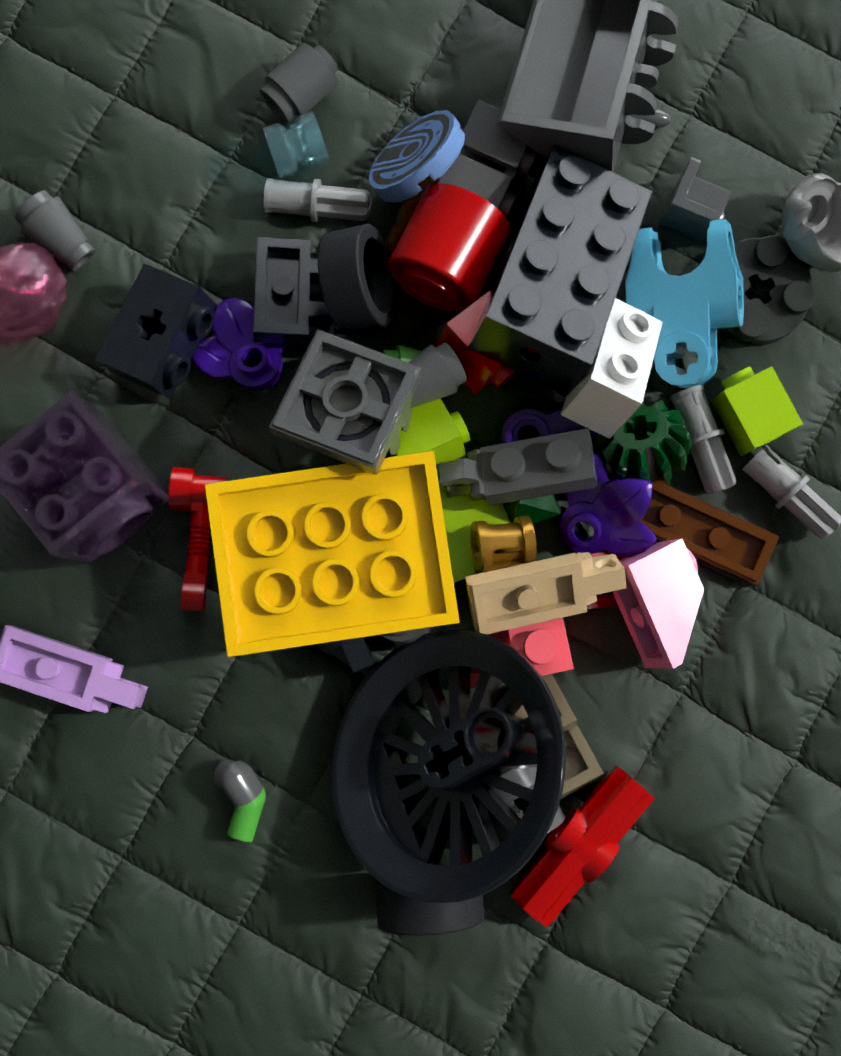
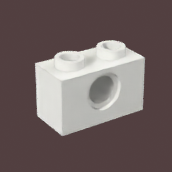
[561,298,663,439]

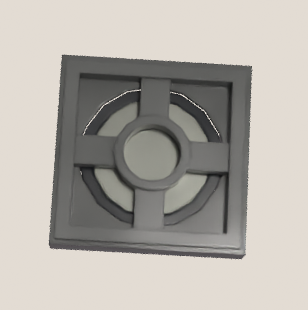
[269,329,423,475]

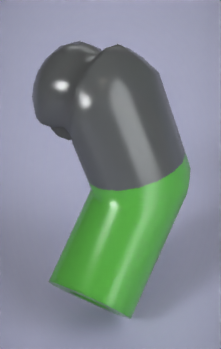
[214,759,266,842]

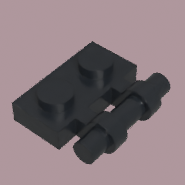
[253,237,346,345]

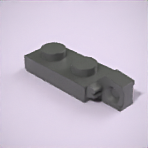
[439,428,598,505]

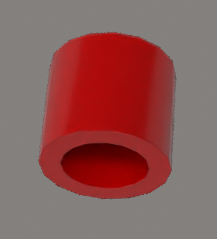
[387,183,511,312]

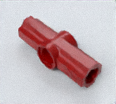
[510,765,655,928]

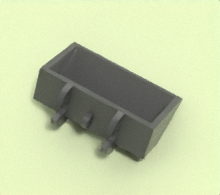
[497,0,679,172]

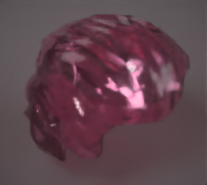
[0,242,67,346]

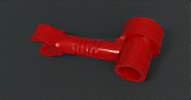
[169,467,228,612]

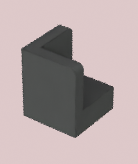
[659,157,732,245]

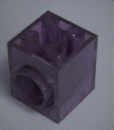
[0,390,169,564]

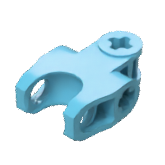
[625,219,744,389]

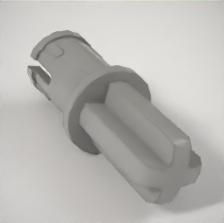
[264,178,371,222]
[670,385,736,494]
[742,445,841,539]

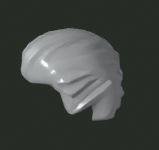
[781,173,841,273]

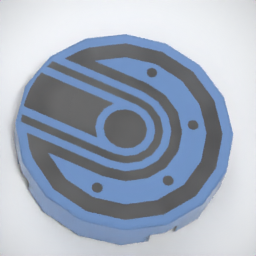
[369,110,465,202]

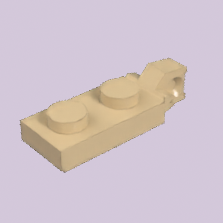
[465,552,627,635]

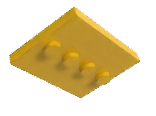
[205,451,460,657]

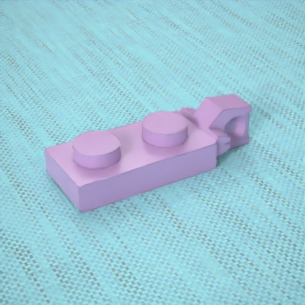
[0,625,148,713]

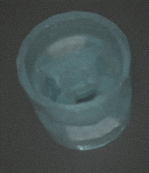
[262,111,330,180]

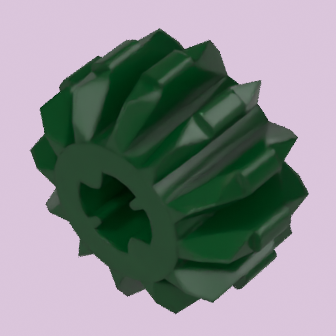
[596,400,692,486]

